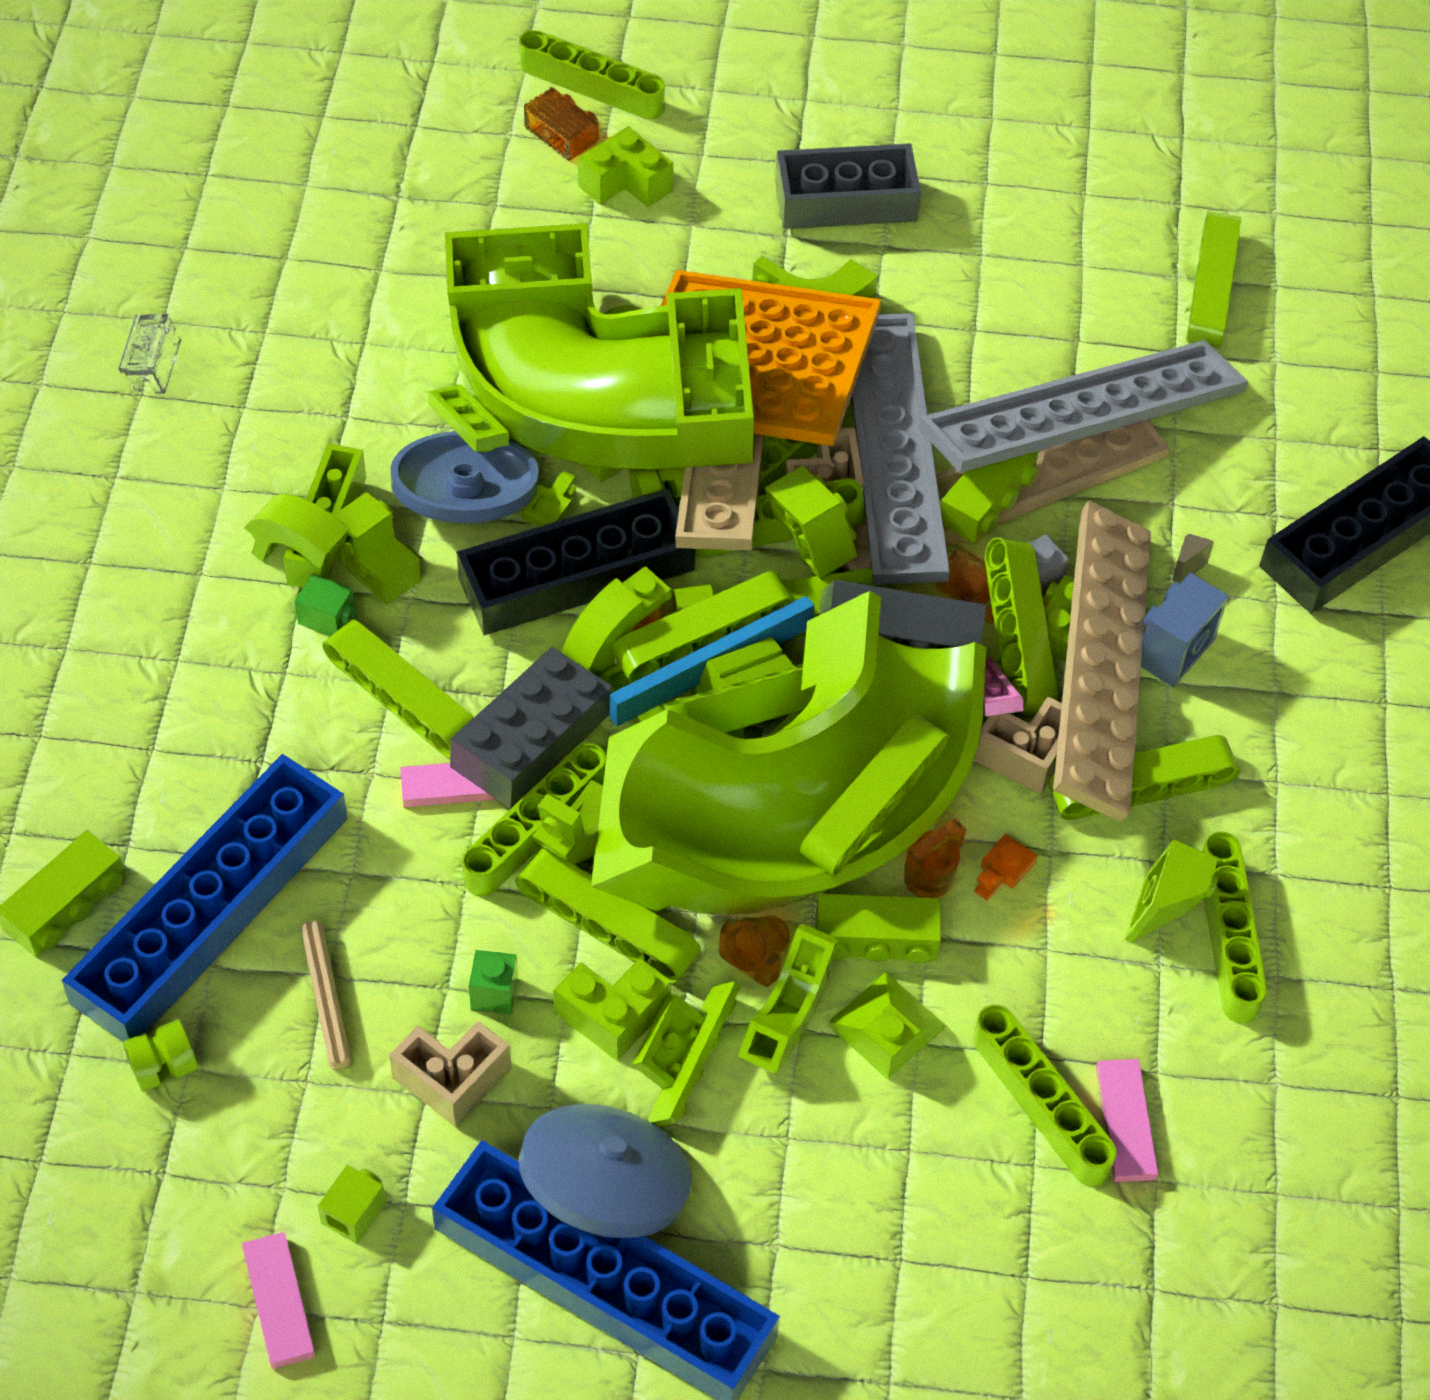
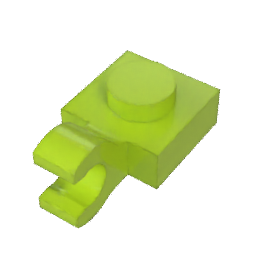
[521,471,577,527]

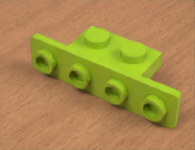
[632,981,741,1127]

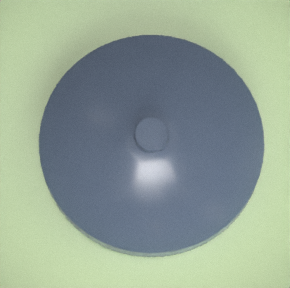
[391,431,539,523]
[519,1104,692,1238]

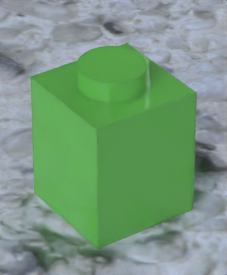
[294,574,358,636]
[469,950,518,1015]

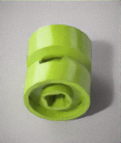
[629,468,685,507]
[122,1019,198,1093]

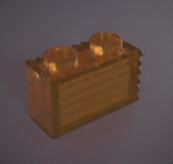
[524,86,599,161]

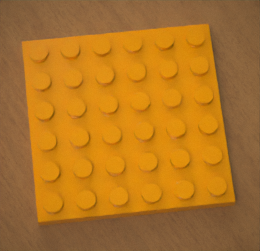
[661,270,881,446]

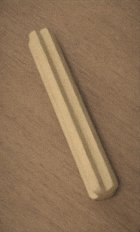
[301,921,352,1070]

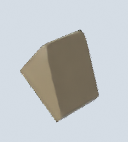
[1172,533,1214,583]

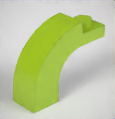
[752,256,878,299]
[244,494,350,570]
[562,566,671,676]
[533,780,603,864]
[738,924,839,1074]

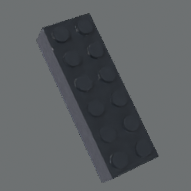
[1259,436,1430,614]
[456,488,695,636]

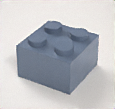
[1141,572,1229,688]

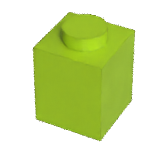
[317,1165,386,1244]

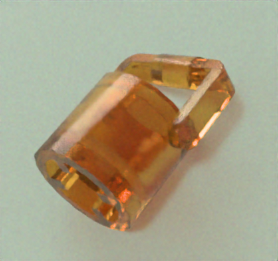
[936,548,994,624]
[903,818,966,898]

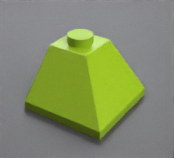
[1124,839,1219,943]
[828,972,945,1080]

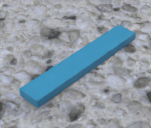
[610,596,814,727]

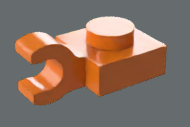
[974,834,1038,901]

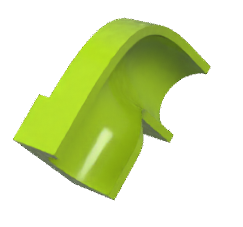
[445,223,754,469]
[591,591,986,915]

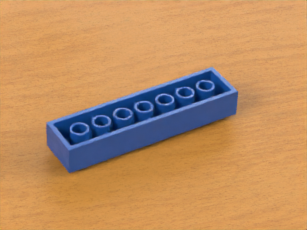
[61,753,348,1041]
[432,1140,780,1400]

